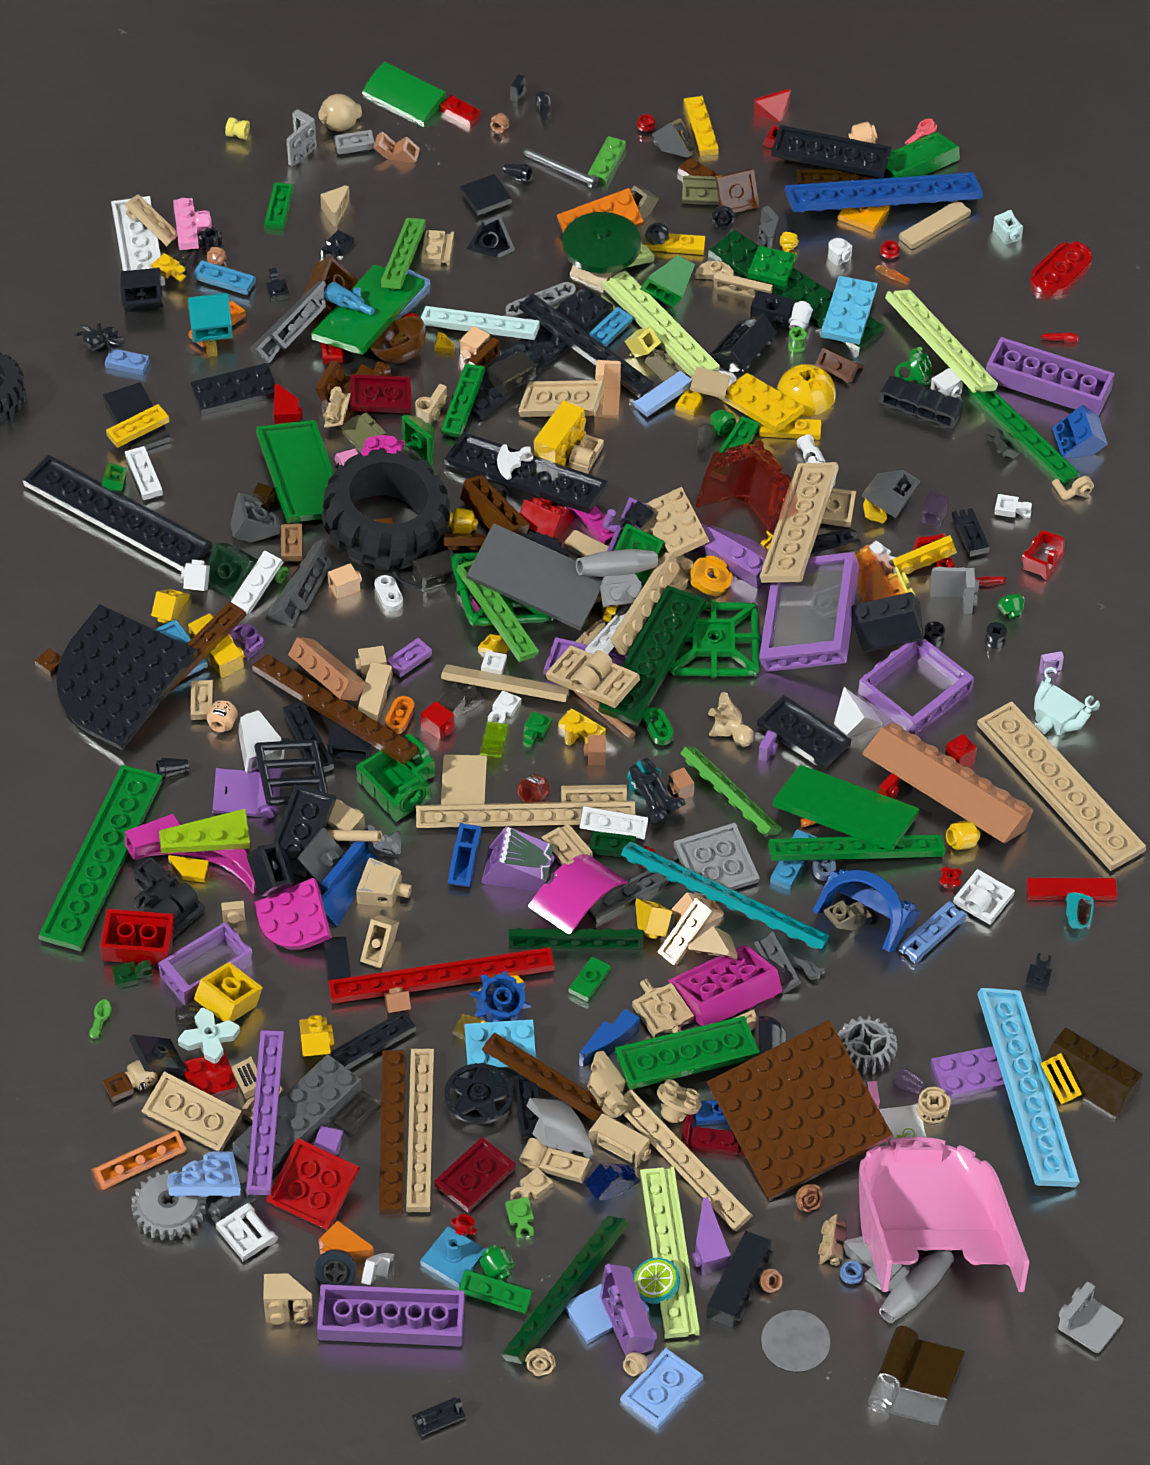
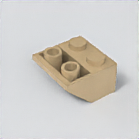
[263,1273,314,1324]

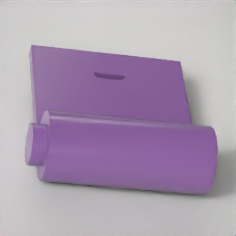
[212,768,281,819]

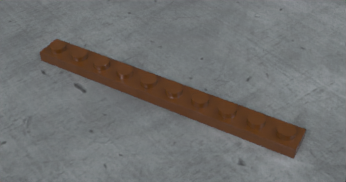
[252,654,418,764]

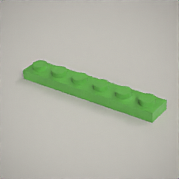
[381,218,426,289]
[456,560,539,662]
[681,746,782,836]

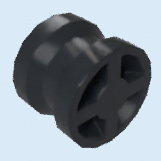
[924,621,946,648]
[985,622,1007,649]

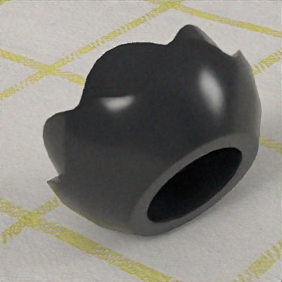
[711,206,735,229]
[645,223,669,245]

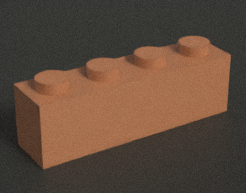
[288,637,366,701]

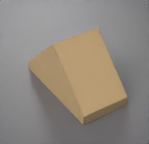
[320,186,350,226]

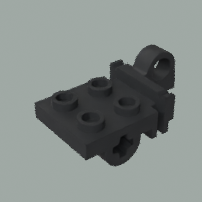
[134,857,206,938]

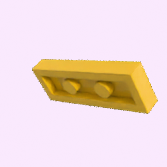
[106,404,170,448]
[892,535,957,574]

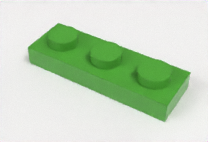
[588,136,626,185]

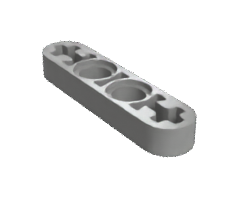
[506,282,576,319]

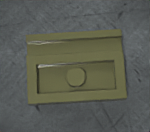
[682,175,719,205]

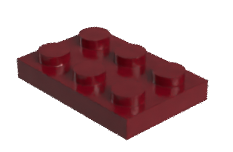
[350,374,411,413]
[434,1137,516,1213]

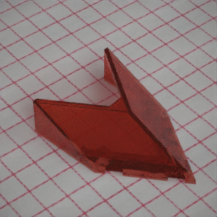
[694,440,791,533]

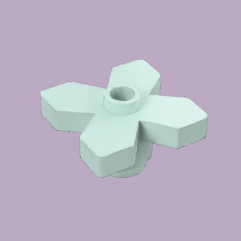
[178,1008,240,1064]

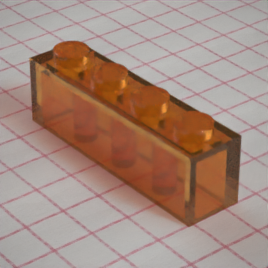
[854,545,897,602]

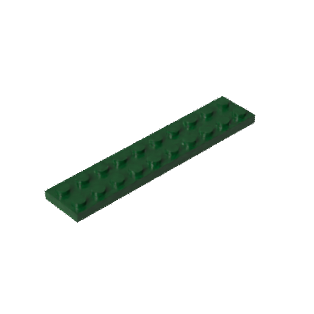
[708,230,885,353]

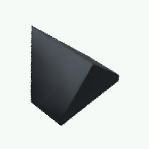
[467,214,515,258]

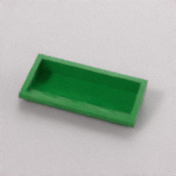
[362,61,446,125]
[884,132,960,178]

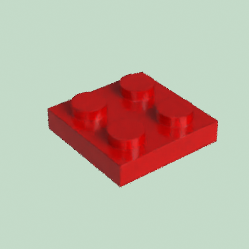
[183,1050,238,1098]

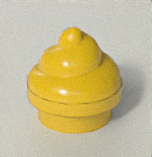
[779,232,799,252]

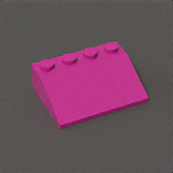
[668,944,783,1026]

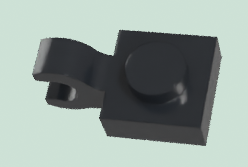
[266,267,290,302]

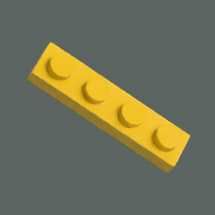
[684,96,719,157]

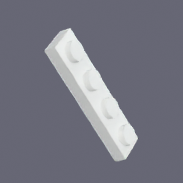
[585,606,631,654]

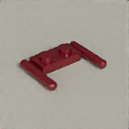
[681,1114,745,1157]

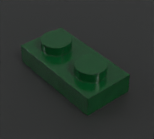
[590,831,636,858]

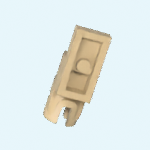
[587,1051,628,1119]

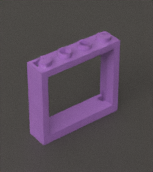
[858,639,974,735]

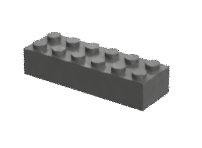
[232,1054,362,1180]

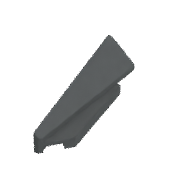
[250,281,325,363]
[265,539,331,627]

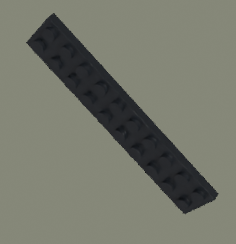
[452,286,614,421]
[23,454,212,571]

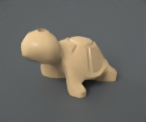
[708,692,754,747]

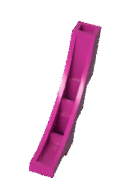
[125,814,259,895]

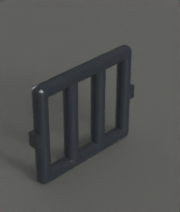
[254,738,329,806]

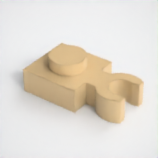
[511,1167,553,1200]

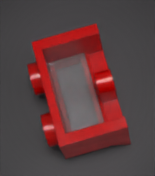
[1022,530,1065,580]

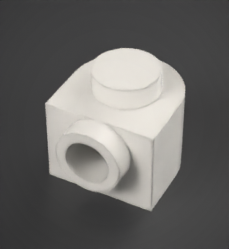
[828,238,852,266]

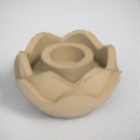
[525,1348,556,1376]

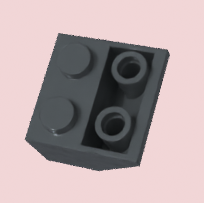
[861,470,921,518]

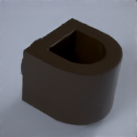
[253,483,278,511]

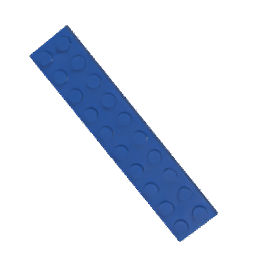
[785,172,983,213]

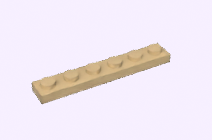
[610,553,680,655]

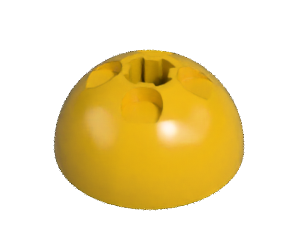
[777,364,836,416]

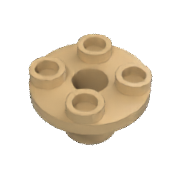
[657,1079,701,1123]

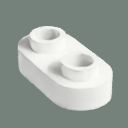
[375,575,403,612]

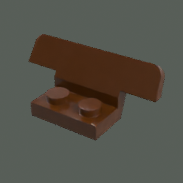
[315,361,374,426]

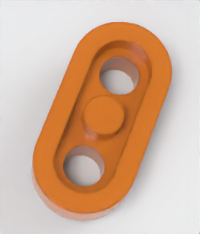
[385,696,414,734]

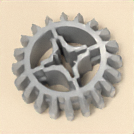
[838,1016,898,1074]

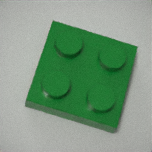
[748,246,796,287]

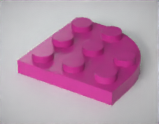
[254,878,332,950]

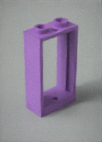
[158,922,253,1005]

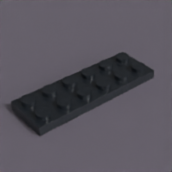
[771,125,892,178]

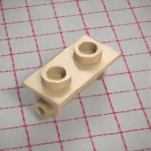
[324,387,351,428]
[818,1214,847,1266]

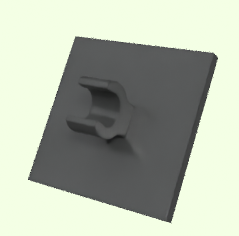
[297,828,345,887]

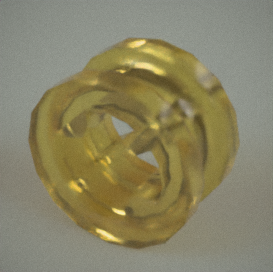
[206,340,218,358]

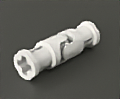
[797,434,836,488]

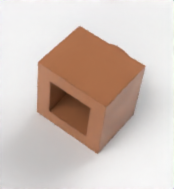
[584,735,606,765]
[667,767,694,800]
[384,987,411,1013]

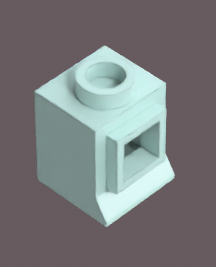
[993,210,1023,245]

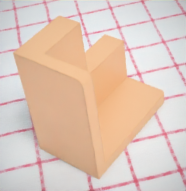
[594,360,621,418]

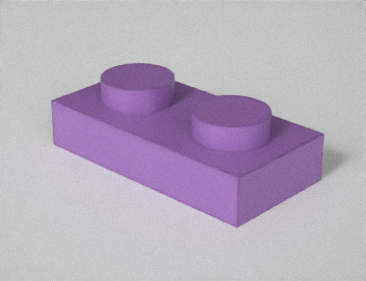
[386,638,432,678]

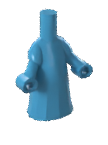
[324,282,375,316]

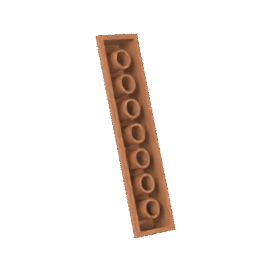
[862,722,1034,843]

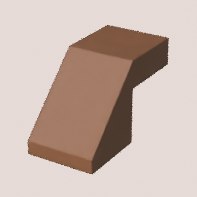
[374,131,420,163]

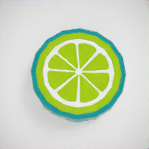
[633,1257,681,1304]

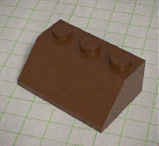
[303,256,358,320]

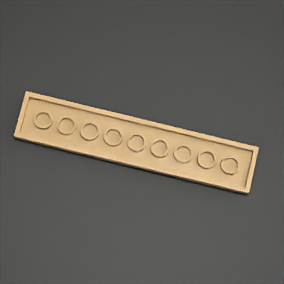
[977,701,1146,871]

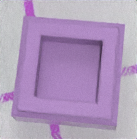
[1039,651,1064,674]

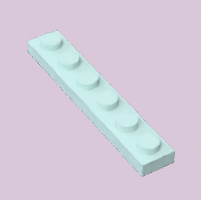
[421,306,540,340]

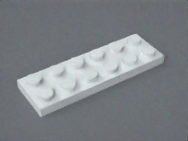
[111,196,165,285]

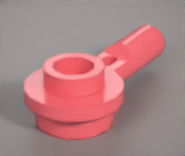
[905,119,937,145]

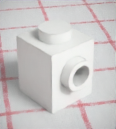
[931,368,963,397]
[181,560,210,591]

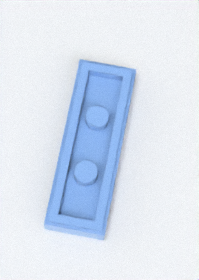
[634,371,692,417]

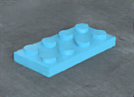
[821,276,878,345]

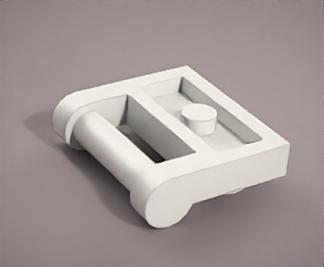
[216,1203,278,1261]

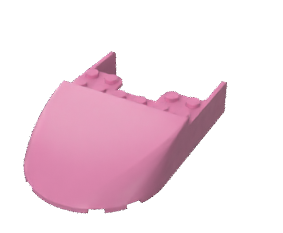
[859,1137,1029,1292]

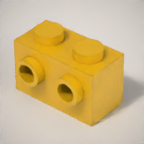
[299,1015,334,1056]

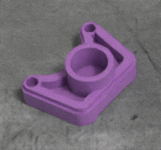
[229,623,265,660]

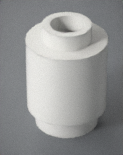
[789,301,813,329]

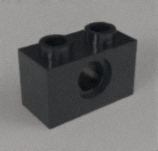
[750,290,795,330]

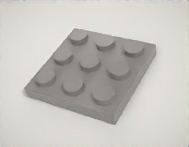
[673,823,760,896]

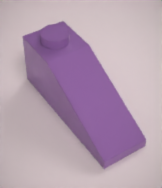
[693,1197,731,1275]

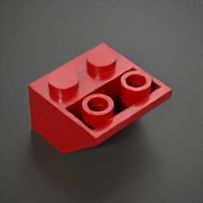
[520,497,575,538]

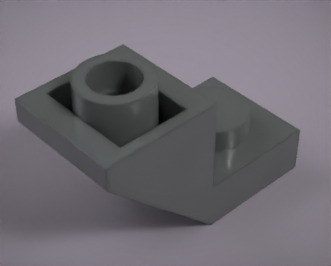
[758,205,779,249]

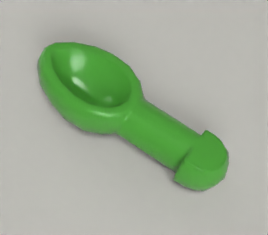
[89,999,111,1039]

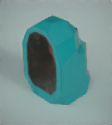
[1066,893,1094,930]

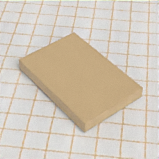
[441,755,487,804]

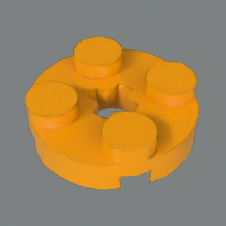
[690,555,732,597]

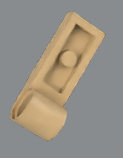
[519,1138,592,1183]

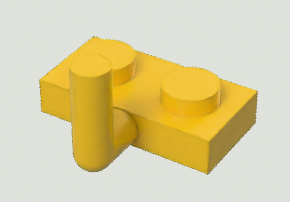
[558,708,606,746]

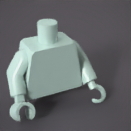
[1034,667,1100,735]

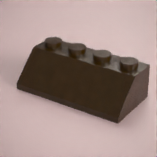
[1043,1027,1143,1119]

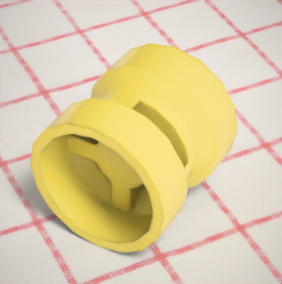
[225,117,250,140]

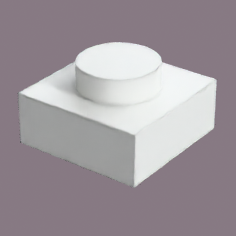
[481,651,507,675]

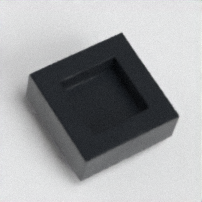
[510,74,527,102]

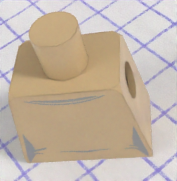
[356,858,412,907]

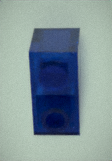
[584,1163,640,1200]

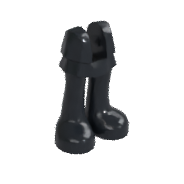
[629,758,687,824]

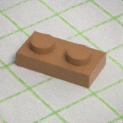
[281,524,302,562]

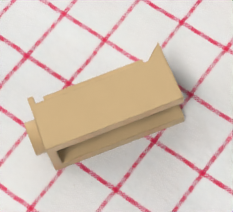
[588,1113,651,1168]

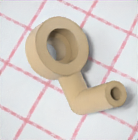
[1052,476,1094,500]

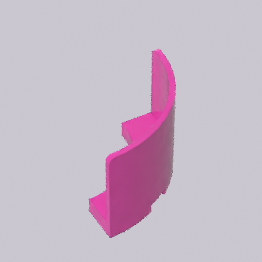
[528,854,628,934]

